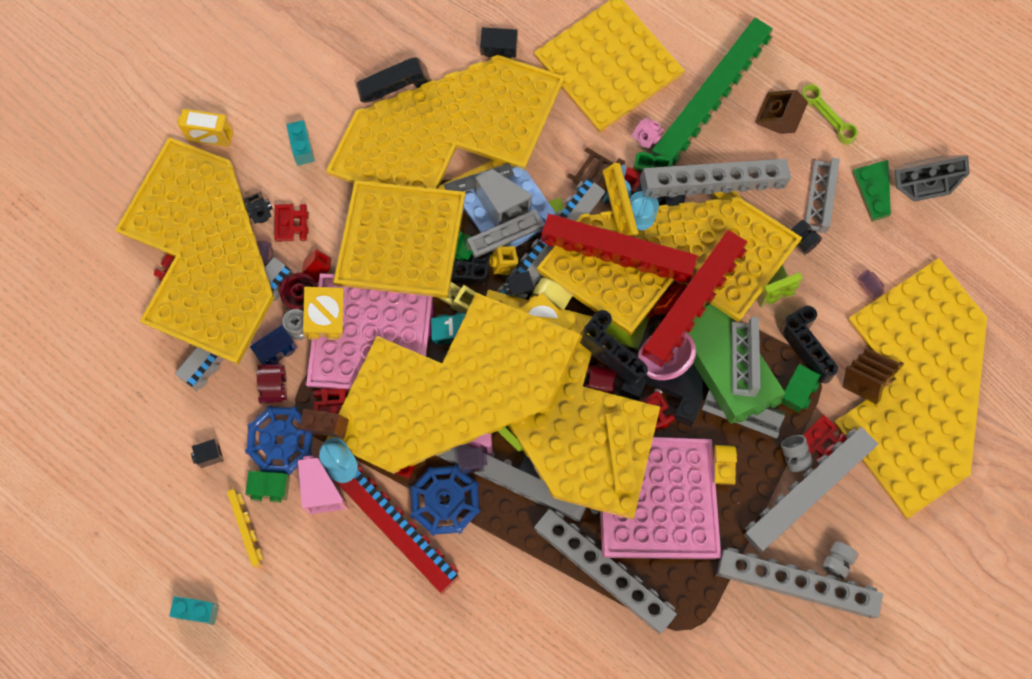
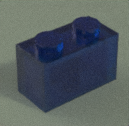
[250,325,297,365]

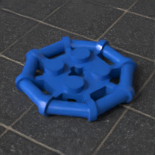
[245,405,313,475]
[409,464,481,536]

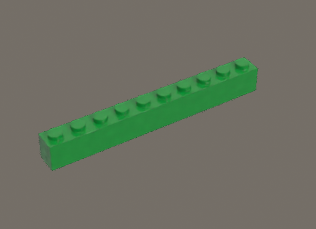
[651,17,773,166]

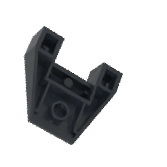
[620,361,703,427]

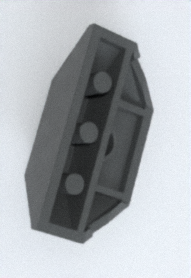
[895,155,970,202]

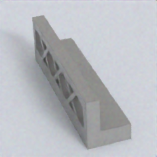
[805,158,840,234]
[465,209,544,258]
[731,317,761,397]
[702,390,785,438]

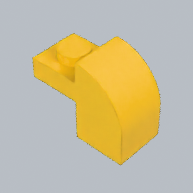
[713,445,737,485]

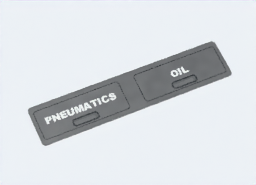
[444,163,514,192]

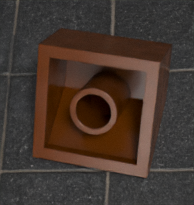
[755,90,808,134]

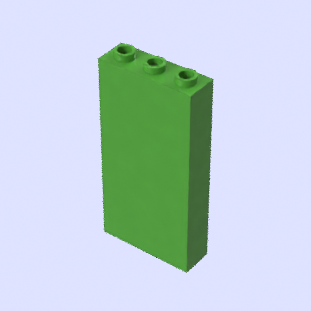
[686,304,786,424]

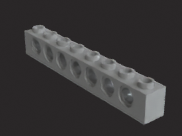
[640,159,791,198]
[534,509,677,635]
[715,548,883,619]

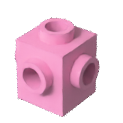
[632,118,664,148]

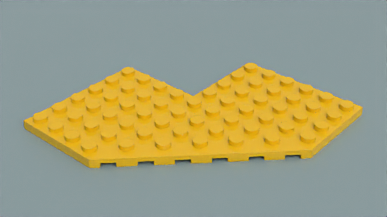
[326,55,565,189]
[115,137,275,365]
[536,197,802,336]
[833,258,987,520]
[486,290,660,520]
[326,293,582,474]

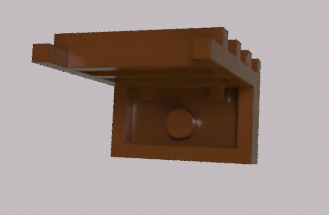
[567,147,625,199]
[842,347,904,404]

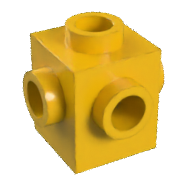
[489,246,518,275]

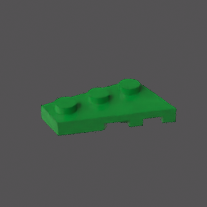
[852,160,891,222]

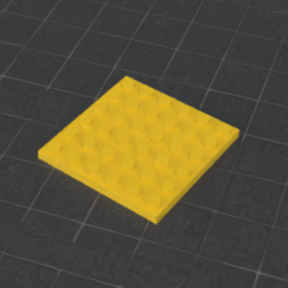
[534,0,685,133]
[333,181,466,298]

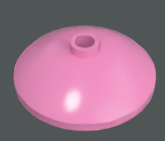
[638,333,696,380]

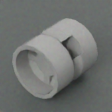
[283,309,307,340]
[781,435,813,472]
[822,541,859,580]

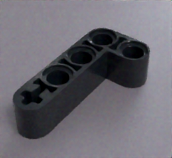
[356,57,431,103]
[451,252,490,285]
[781,306,838,384]
[580,310,648,384]

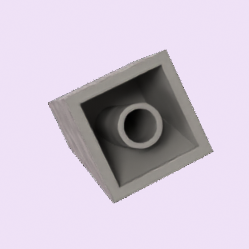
[476,169,532,226]

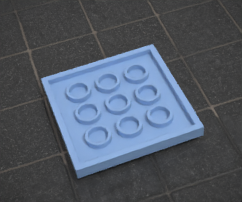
[464,166,556,253]

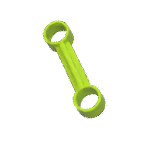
[801,84,858,145]

